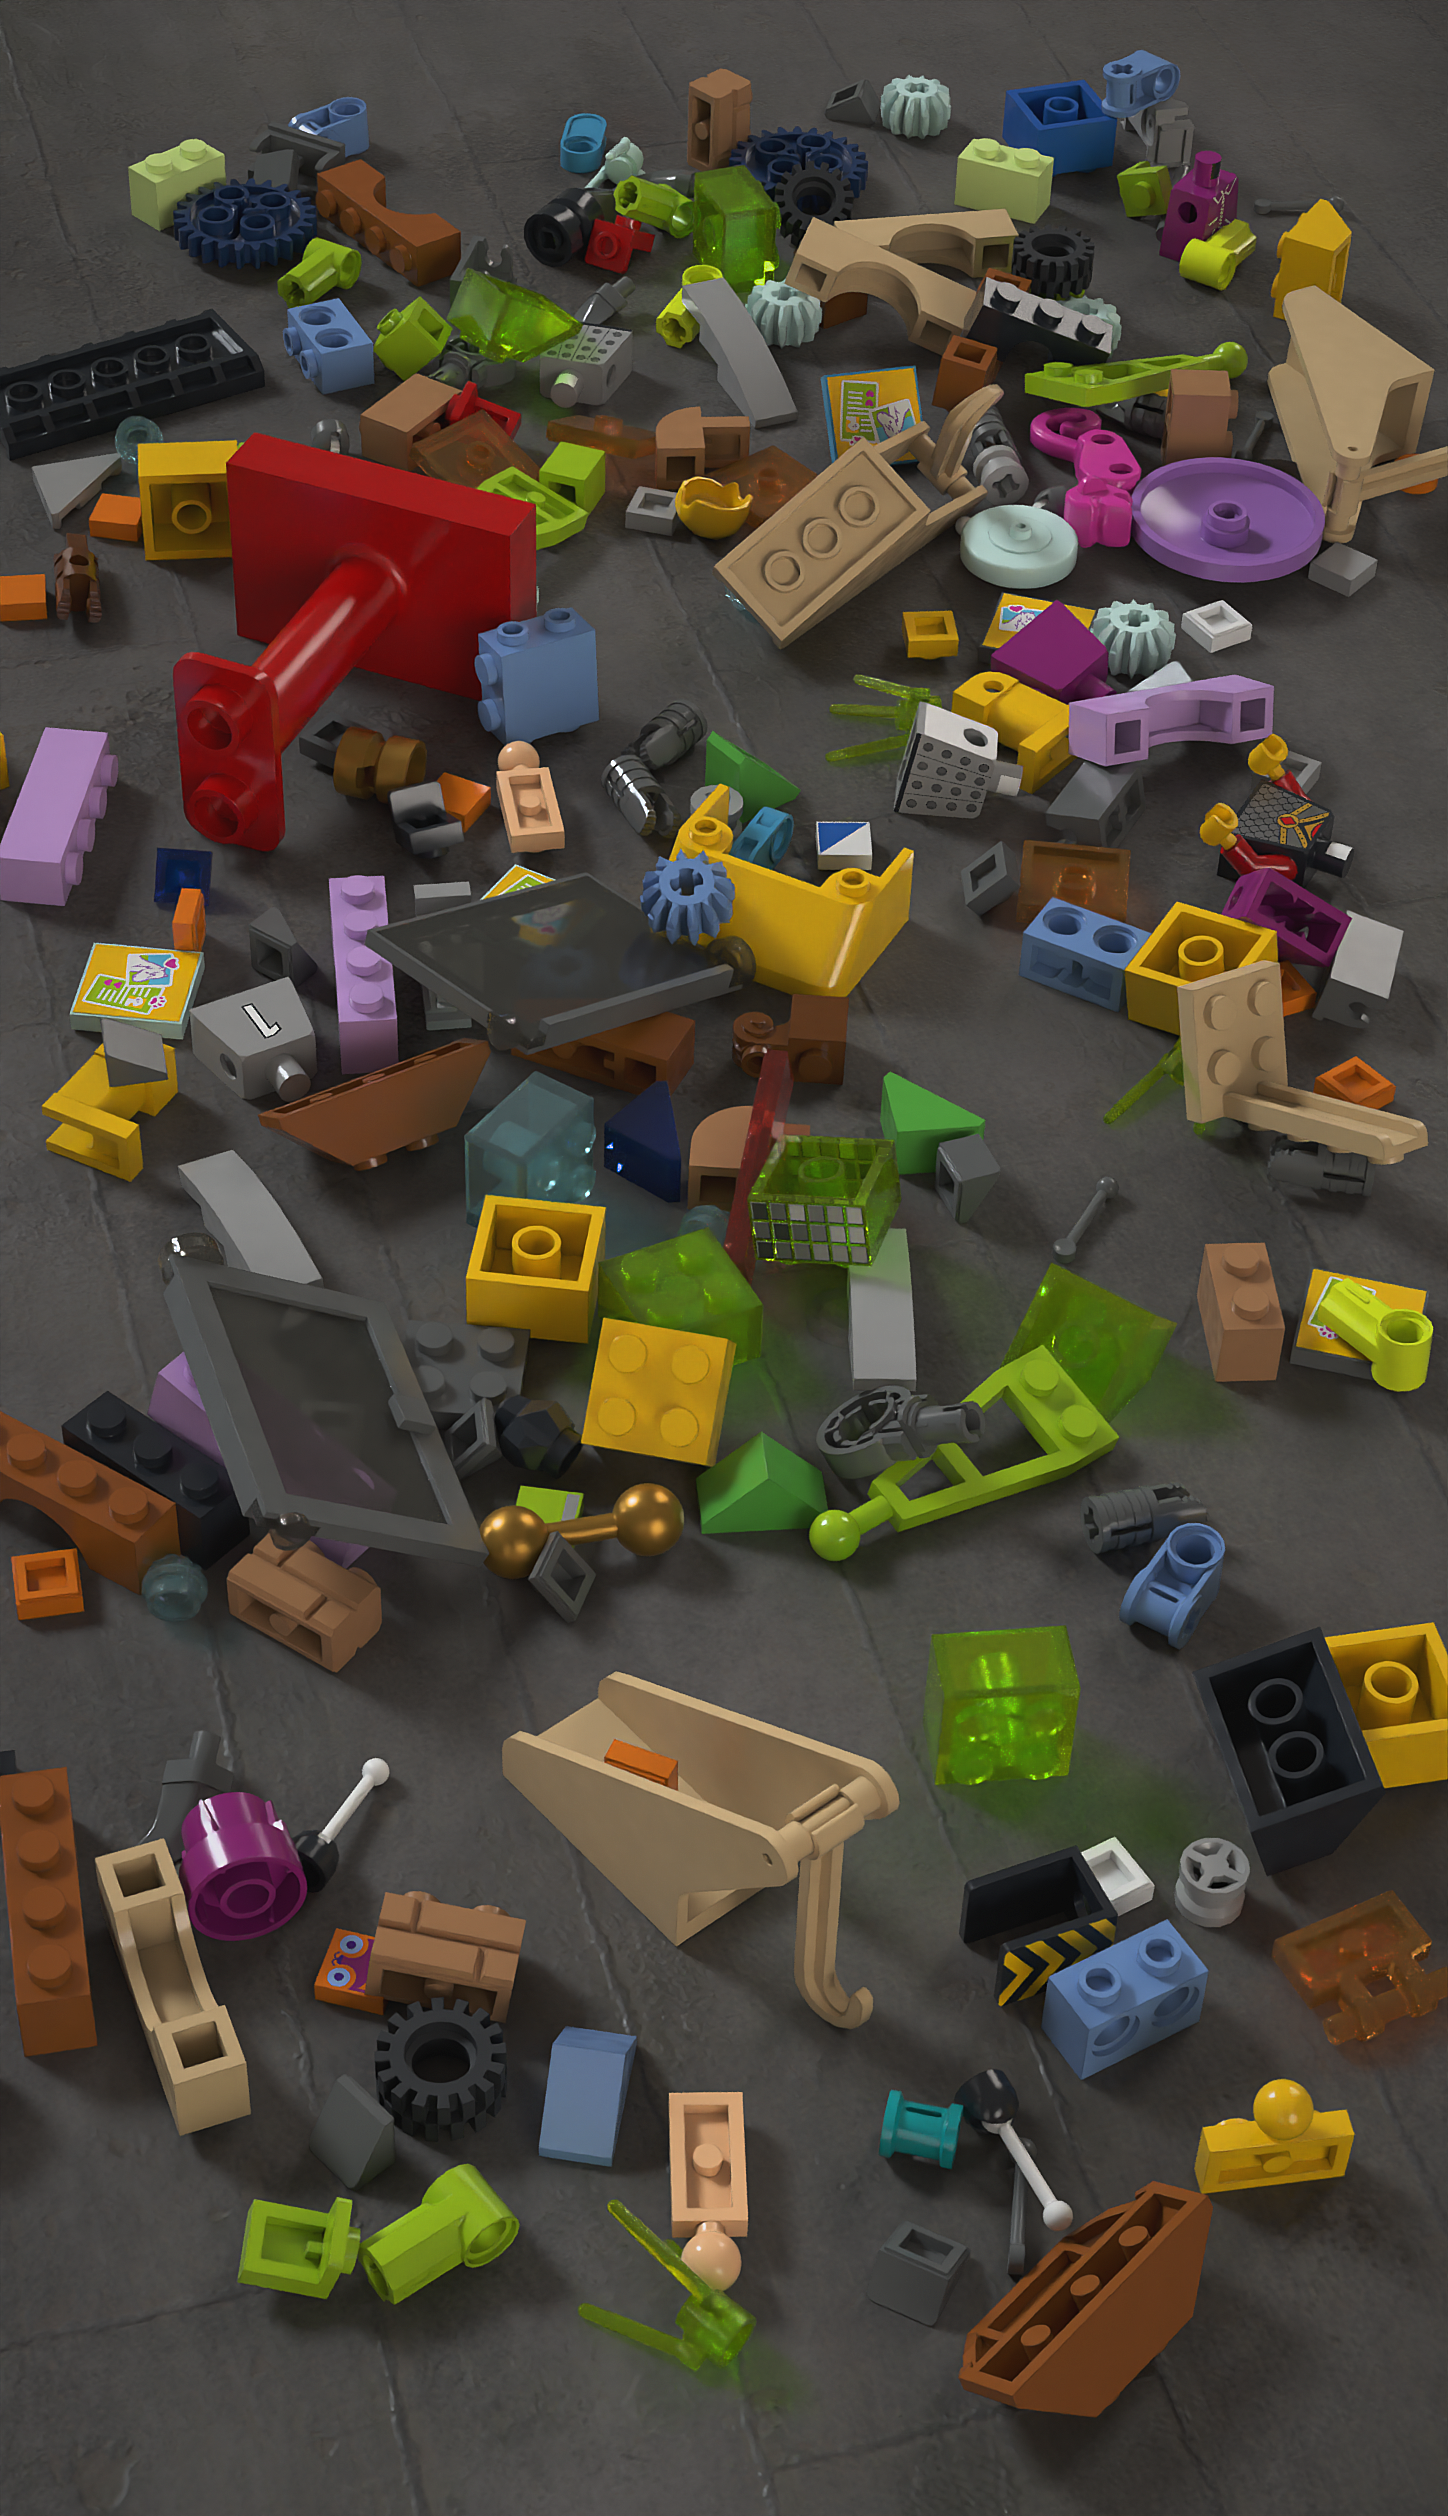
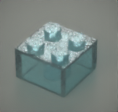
[465,1071,596,1229]

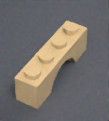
[834,209,1019,278]
[784,217,976,356]
[95,1838,251,2136]

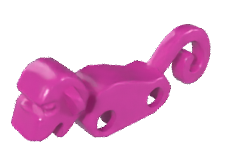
[1030,408,1142,548]

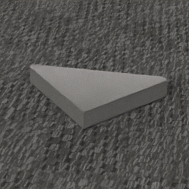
[32,453,122,529]

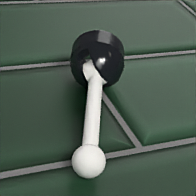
[292,1758,389,1893]
[954,2069,1073,2231]

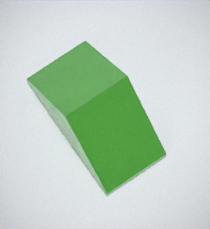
[705,731,801,823]
[880,1071,986,1175]
[696,1432,828,1534]

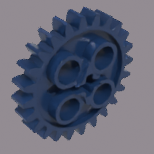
[729,126,868,213]
[173,178,318,269]

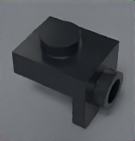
[387,779,465,858]

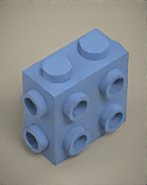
[475,607,599,746]

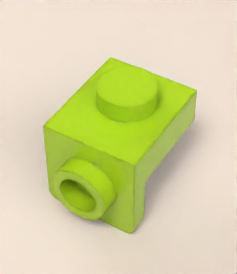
[1117,161,1172,217]
[237,2197,361,2299]

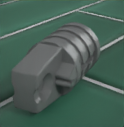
[1096,393,1167,440]

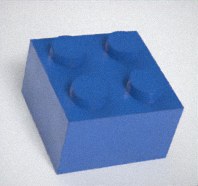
[1002,80,1117,178]

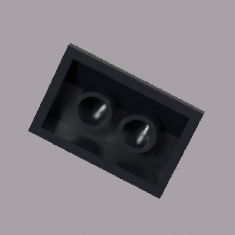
[1192,1626,1386,1877]

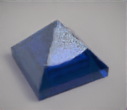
[154,848,213,906]

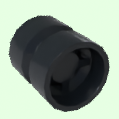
[524,188,605,267]

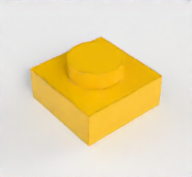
[902,611,959,659]

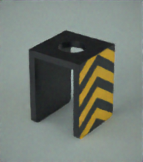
[959,1845,1118,2006]

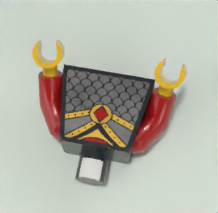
[1200,734,1354,889]

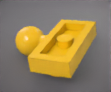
[1194,2079,1355,2194]

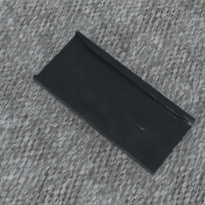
[0,309,265,461]

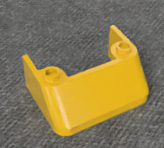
[669,784,914,997]

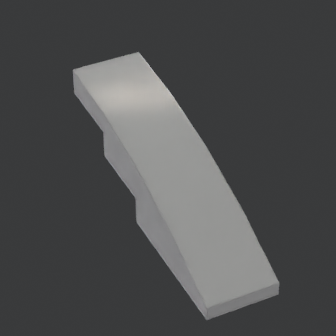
[682,277,798,429]
[178,1150,324,1307]
[846,1227,916,1391]

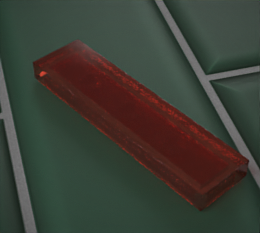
[721,1049,794,1289]

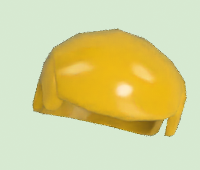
[675,476,753,540]

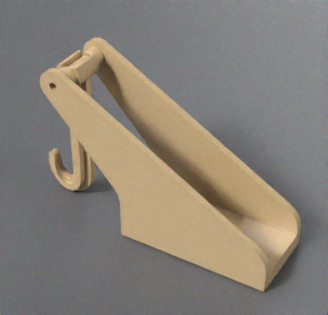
[1267,285,1448,543]
[712,384,1004,650]
[502,1671,900,2029]

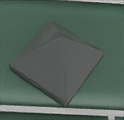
[444,1398,503,1481]
[528,1531,596,1623]

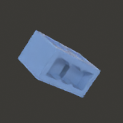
[283,298,374,395]
[1019,897,1152,1012]
[1041,1919,1209,2080]

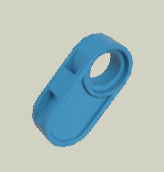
[560,113,607,173]
[728,807,794,870]

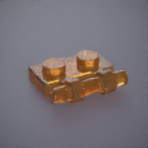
[1271,1890,1448,2046]

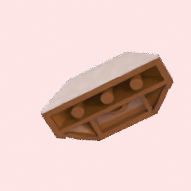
[258,1038,491,1171]
[958,2181,1213,2418]

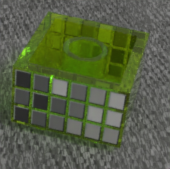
[747,1134,902,1268]

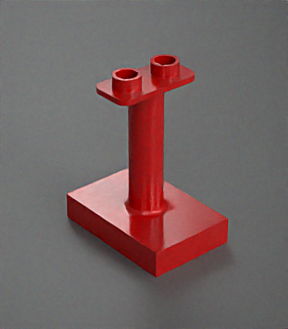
[173,432,537,852]

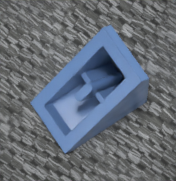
[539,2026,637,2167]

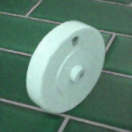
[960,505,1078,589]

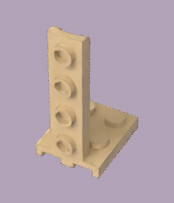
[1177,960,1428,1165]

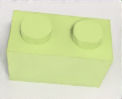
[128,138,226,231]
[954,138,1054,224]

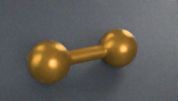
[479,1483,684,1579]

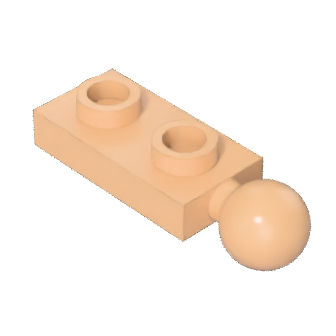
[496,741,565,853]
[668,2092,748,2294]

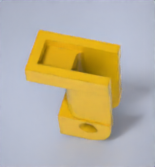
[951,672,1078,794]
[42,1043,178,1182]

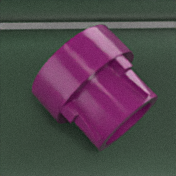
[179,1792,307,1941]

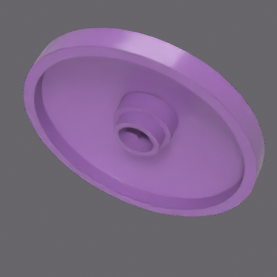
[1131,457,1325,583]

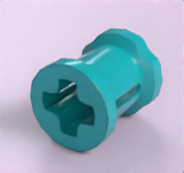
[879,2089,964,2169]

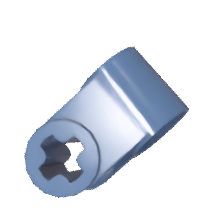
[1101,50,1180,118]
[288,97,369,157]
[1119,1523,1225,1650]

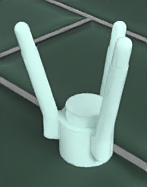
[585,137,645,188]

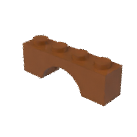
[315,159,461,287]
[932,268,1032,413]
[0,1411,181,1596]
[0,1767,98,2057]

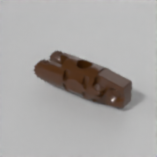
[53,533,102,623]

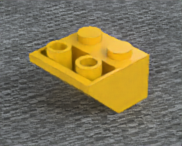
[1271,199,1352,321]

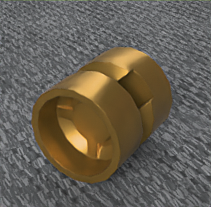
[333,726,427,804]

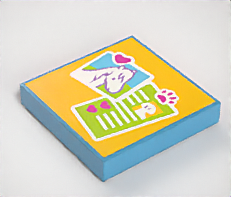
[821,365,923,466]

